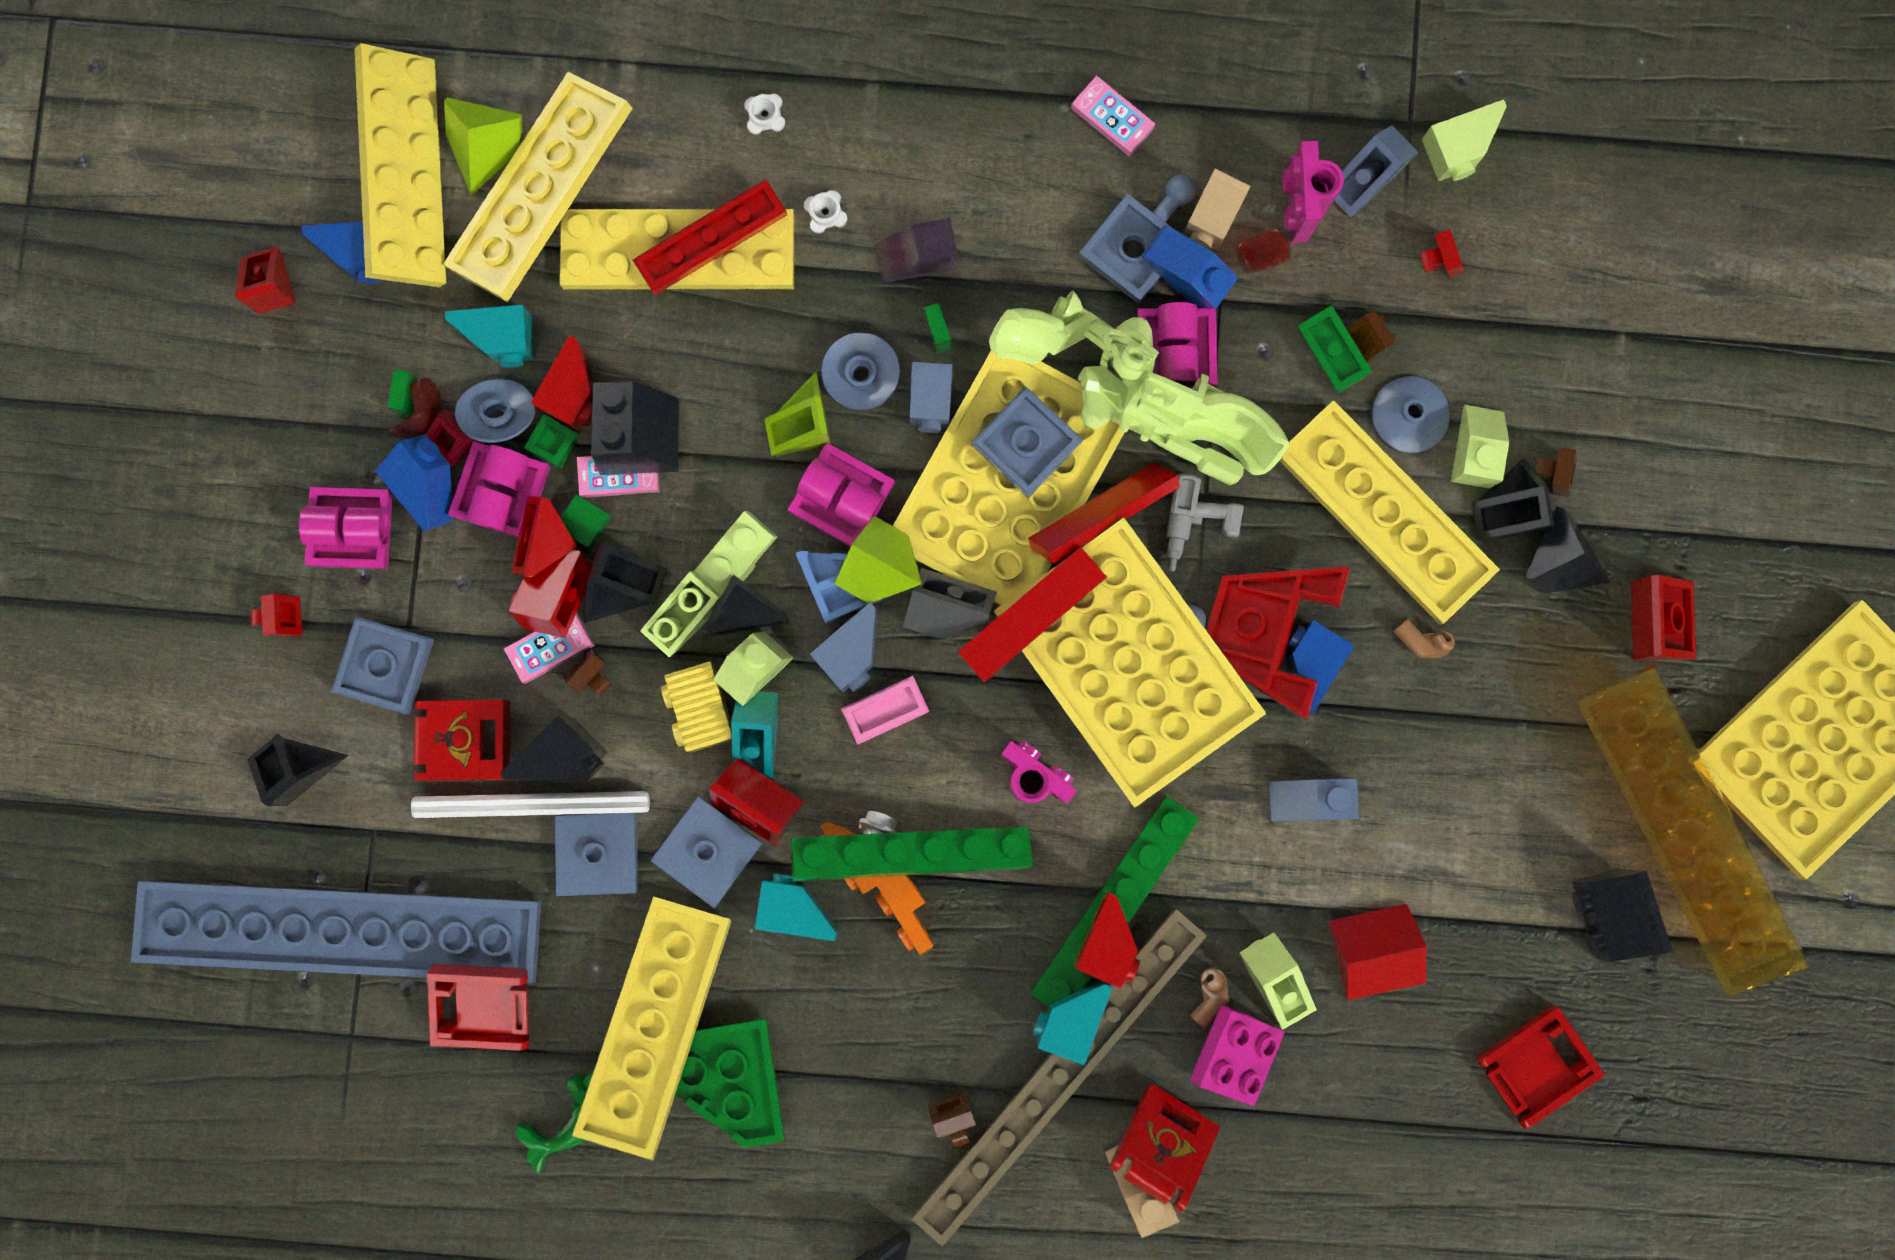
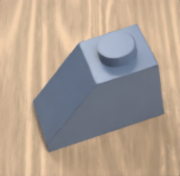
[1334,125,1419,217]
[910,362,953,433]
[810,602,877,692]
[1268,778,1359,821]

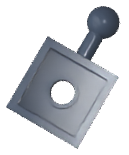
[1078,174,1197,304]

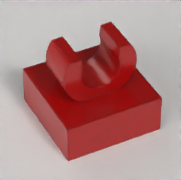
[1420,229,1465,278]
[250,594,302,637]

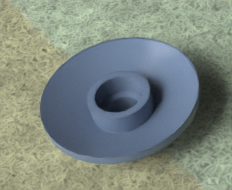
[821,332,900,410]
[1371,376,1450,454]
[455,379,535,443]

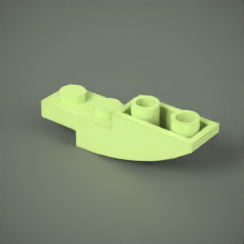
[640,511,777,657]

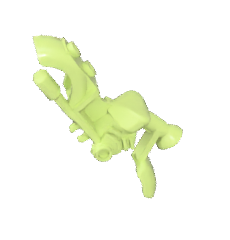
[989,290,1289,486]

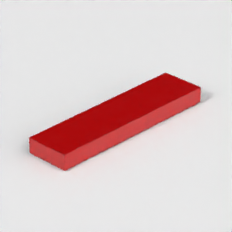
[633,179,787,296]
[1028,462,1180,563]
[958,547,1107,683]

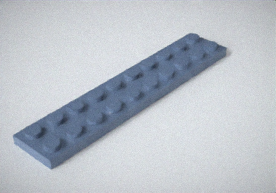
[131,881,541,983]

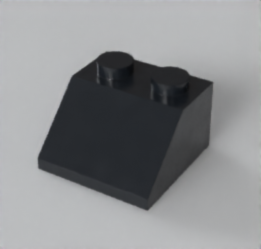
[591,381,680,475]
[500,715,607,780]
[1572,868,1673,962]

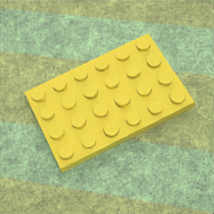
[893,351,1125,607]
[993,518,1266,808]
[1687,600,1895,880]

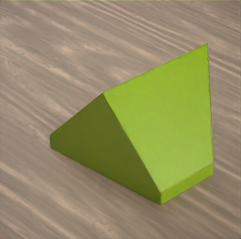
[444,97,523,196]
[764,371,831,456]
[834,516,922,604]

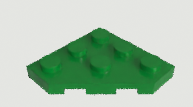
[675,1018,786,1148]

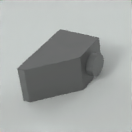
[903,568,997,639]

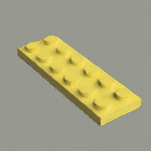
[355,43,446,287]
[443,72,633,302]
[560,209,795,289]
[1279,400,1500,625]
[572,897,731,1160]

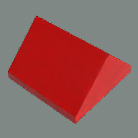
[1631,575,1696,660]
[709,758,804,847]
[1328,904,1427,1000]

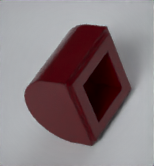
[426,410,478,467]

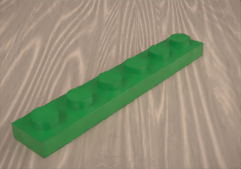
[1030,796,1199,1007]
[790,827,1033,881]

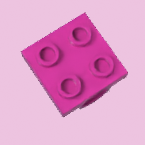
[1282,141,1344,243]
[1137,302,1217,389]
[448,441,551,538]
[788,442,895,547]
[299,487,393,570]
[1000,740,1077,804]
[1189,1005,1285,1107]

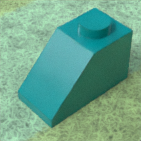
[445,305,535,368]
[731,691,778,780]
[755,873,838,941]
[1032,980,1112,1066]

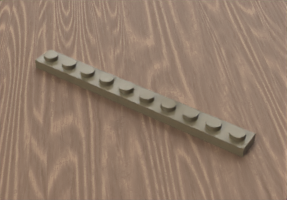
[912,908,1207,1247]

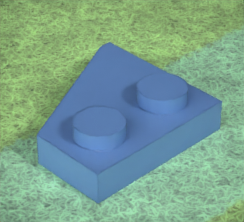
[795,551,898,624]

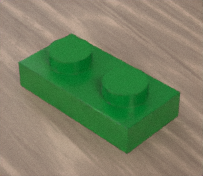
[1297,305,1372,394]

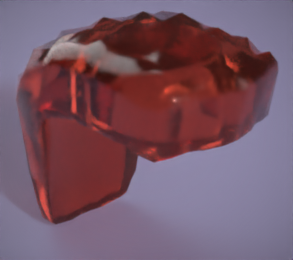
[1235,229,1291,273]
[390,377,442,438]

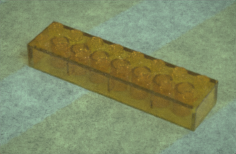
[1577,663,1809,997]

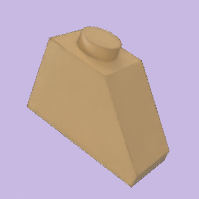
[1184,169,1251,251]
[1104,1146,1179,1238]

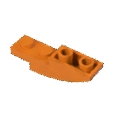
[820,821,934,955]

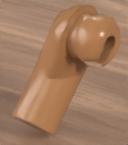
[1393,619,1455,658]
[1190,968,1229,1029]

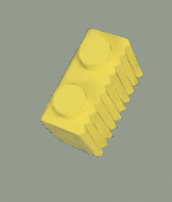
[661,661,732,753]

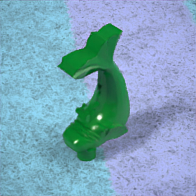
[515,1069,595,1175]

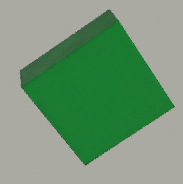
[924,303,951,354]
[387,369,420,418]
[524,414,580,469]
[561,494,611,549]

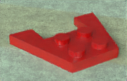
[1206,566,1351,721]

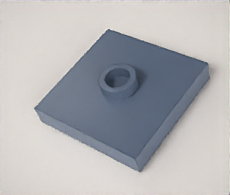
[971,386,1083,499]
[331,616,434,715]
[651,796,763,908]
[555,813,638,896]

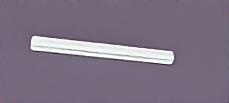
[411,791,650,818]

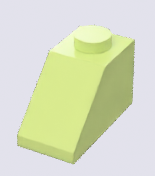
[1422,99,1507,181]
[1451,405,1509,489]
[713,631,793,706]
[1239,932,1316,1030]

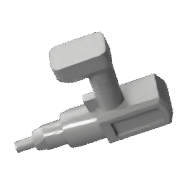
[1166,473,1244,572]

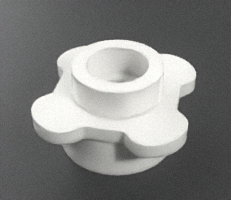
[744,94,785,135]
[804,190,847,234]
[858,811,897,834]

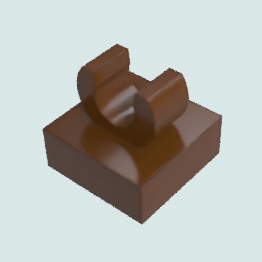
[1347,310,1396,363]
[1535,448,1577,497]
[564,648,611,696]
[928,1092,976,1148]

